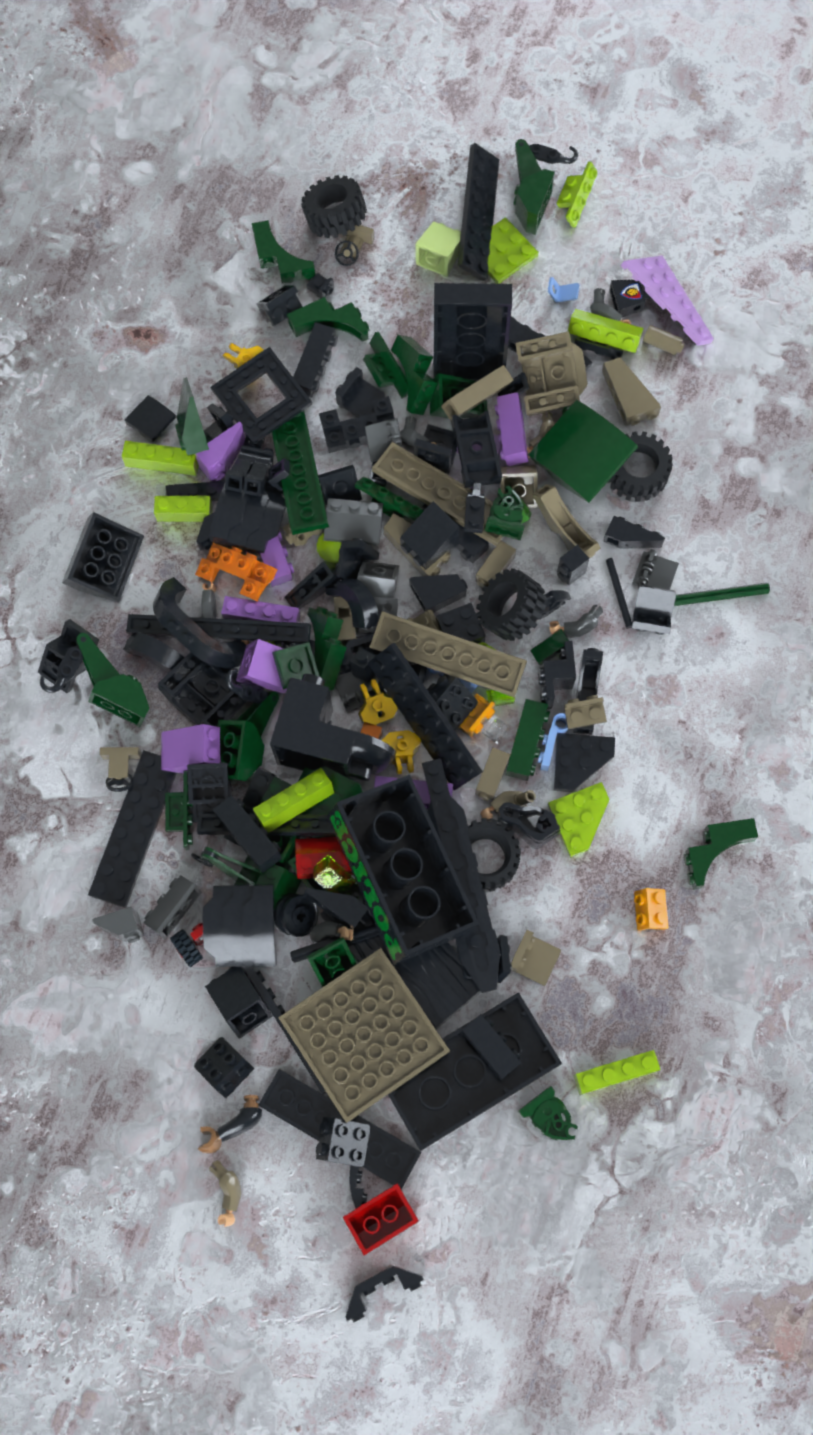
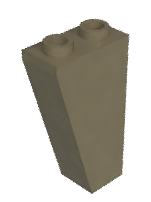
[602,357,661,426]
[441,365,514,421]
[384,513,451,576]

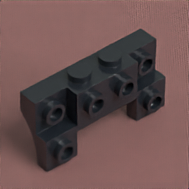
[319,396,395,453]

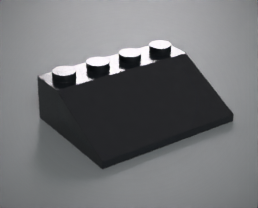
[62,512,144,602]

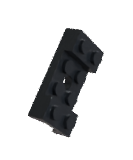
[451,411,502,488]

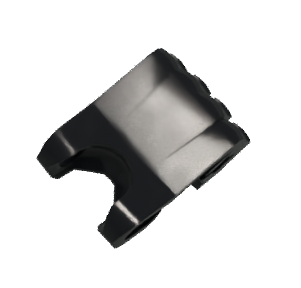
[497,802,561,849]

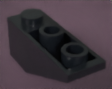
[603,516,665,549]

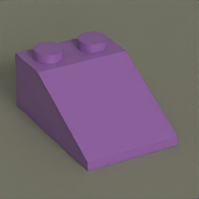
[195,421,245,482]

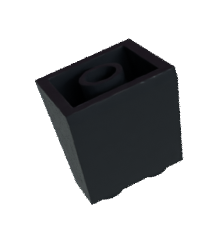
[400,501,459,570]
[205,966,273,1039]

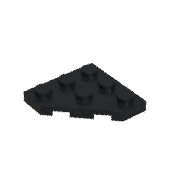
[554,733,615,792]

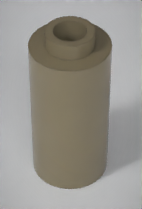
[643,325,685,356]

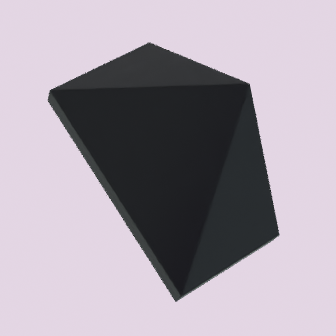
[498,372,529,396]

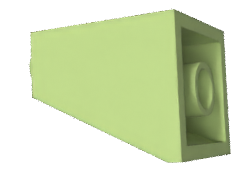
[416,221,461,277]

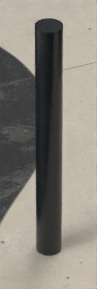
[606,558,632,629]

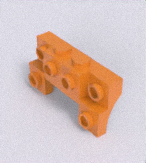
[195,542,278,601]

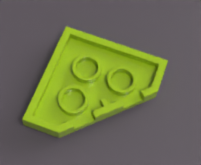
[488,217,539,284]
[548,782,610,857]

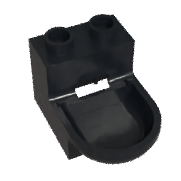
[270,674,396,781]

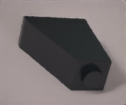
[409,574,468,613]

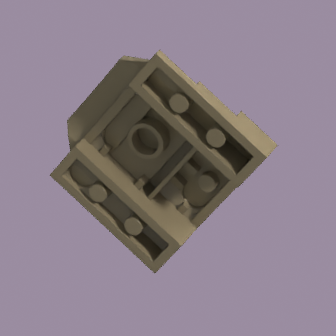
[516,331,588,416]

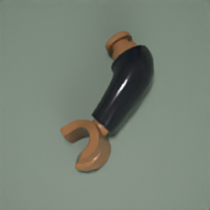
[198,1095,262,1154]

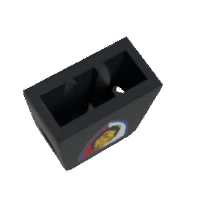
[609,280,652,318]

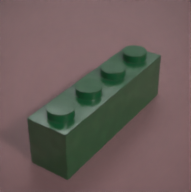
[506,699,550,781]

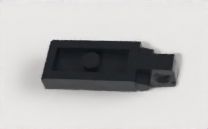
[574,336,624,360]
[464,483,485,534]

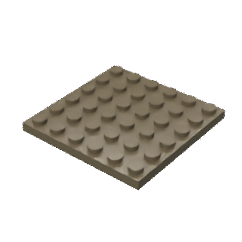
[278,948,450,1123]

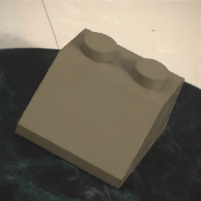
[499,465,538,508]

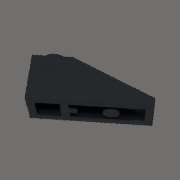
[285,561,341,609]

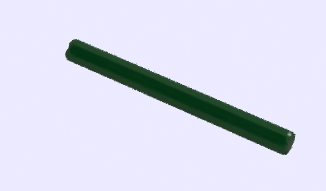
[674,583,770,606]

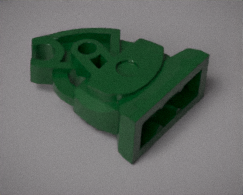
[484,486,525,541]
[518,1086,578,1140]

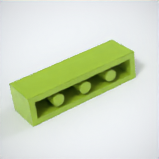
[567,308,644,353]
[122,441,199,476]
[253,768,334,833]
[573,1050,661,1095]

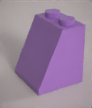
[236,639,287,693]
[161,724,220,773]

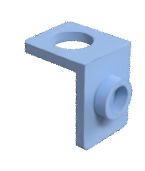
[548,277,580,303]

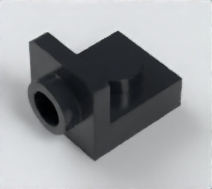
[306,273,334,298]
[268,458,290,491]

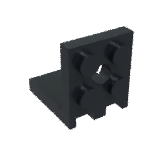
[414,424,457,475]

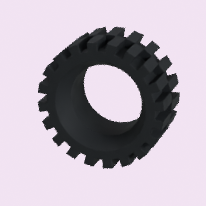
[301,175,367,238]
[607,431,673,502]
[476,568,546,641]
[468,818,521,892]

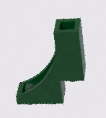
[251,220,316,283]
[287,297,370,342]
[391,334,438,415]
[307,606,347,690]
[683,818,758,890]

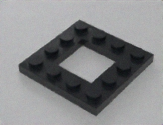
[211,347,312,445]

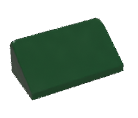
[530,629,569,666]

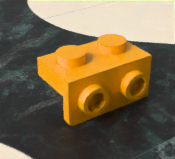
[459,693,495,737]
[634,888,669,931]

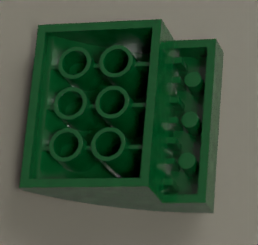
[528,399,638,503]

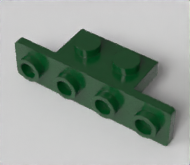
[363,332,408,398]
[355,477,424,521]
[165,771,193,850]

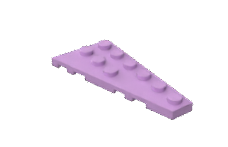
[620,256,714,346]

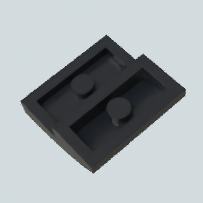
[124,395,177,442]

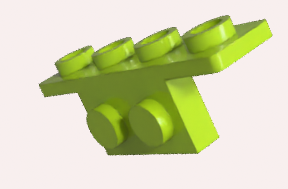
[556,162,598,228]

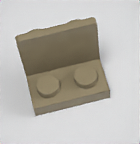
[511,930,561,986]

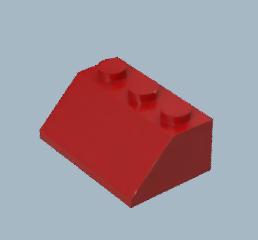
[295,837,353,879]
[343,1183,419,1255]

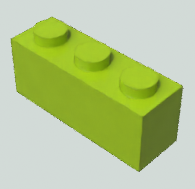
[154,496,213,522]

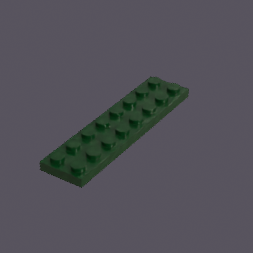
[272,411,329,535]

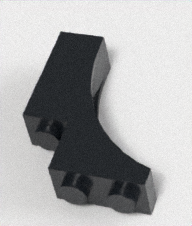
[573,648,603,735]

